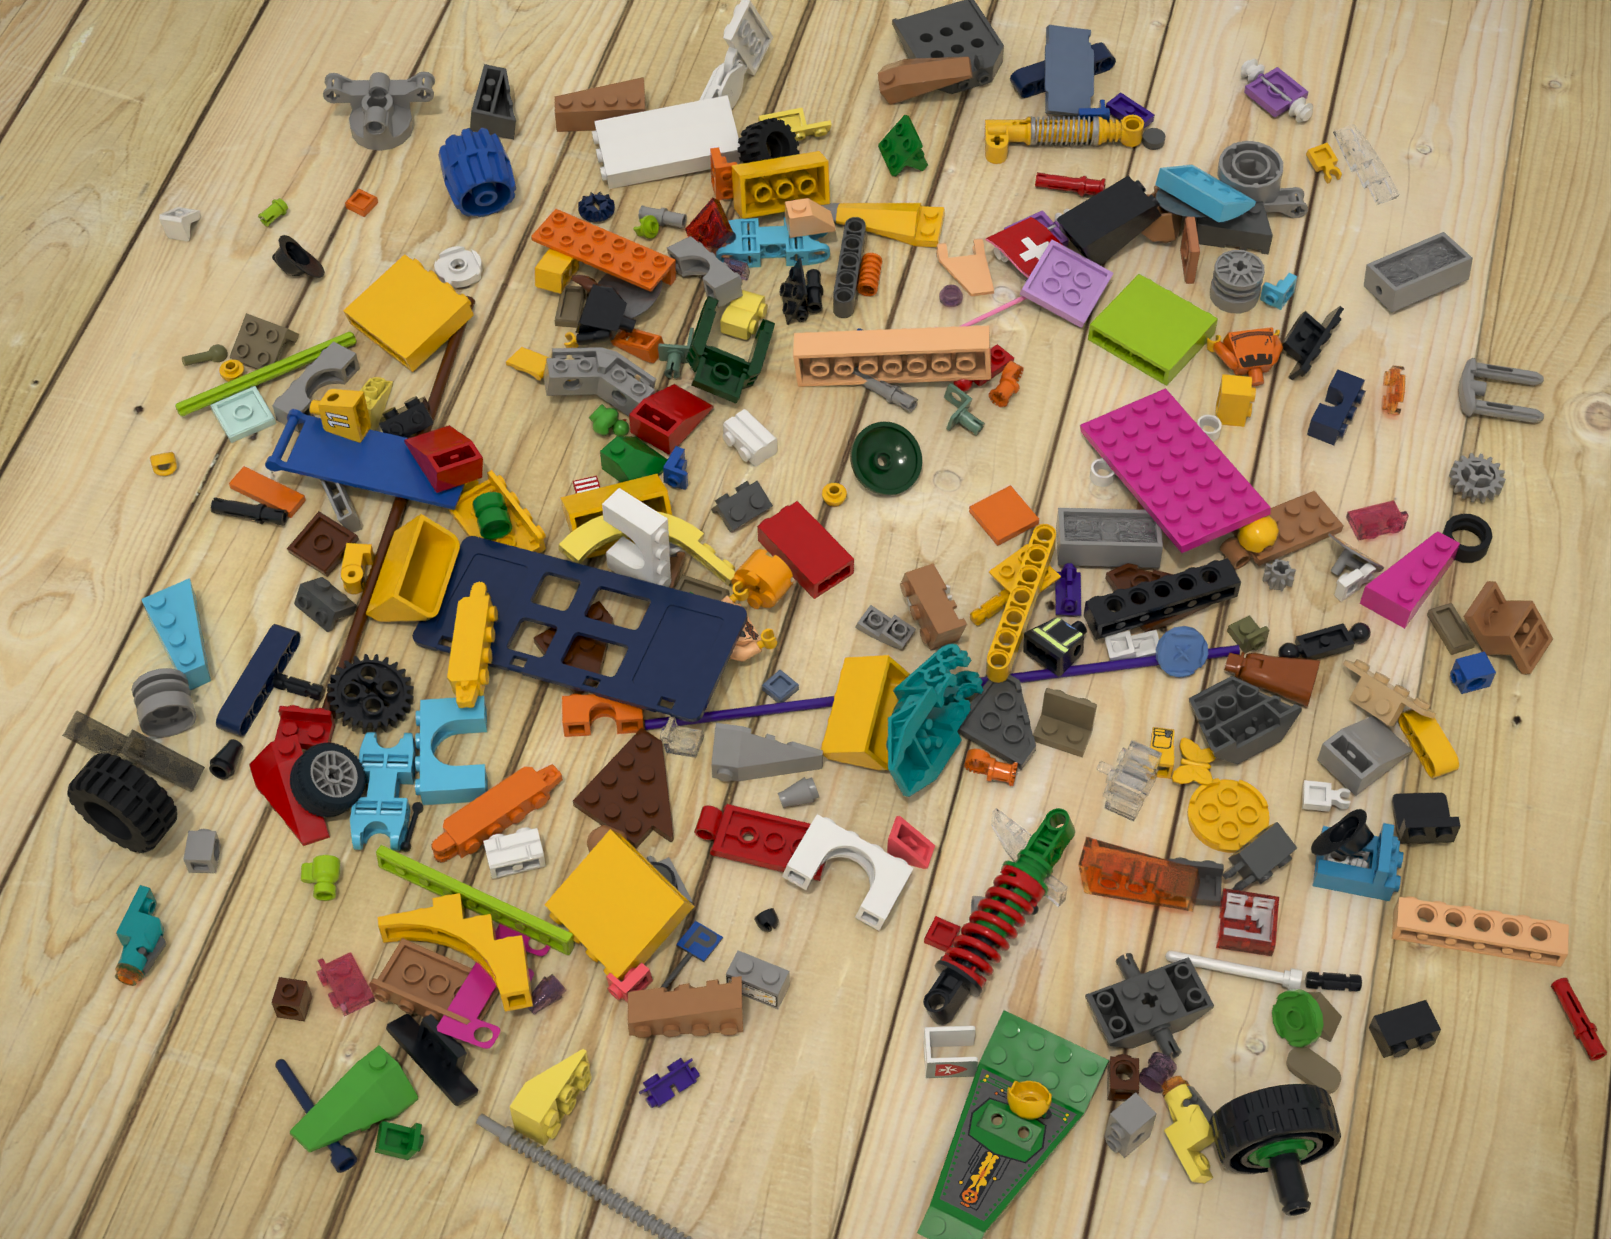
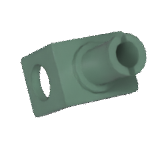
[658,328,694,379]
[944,383,985,435]

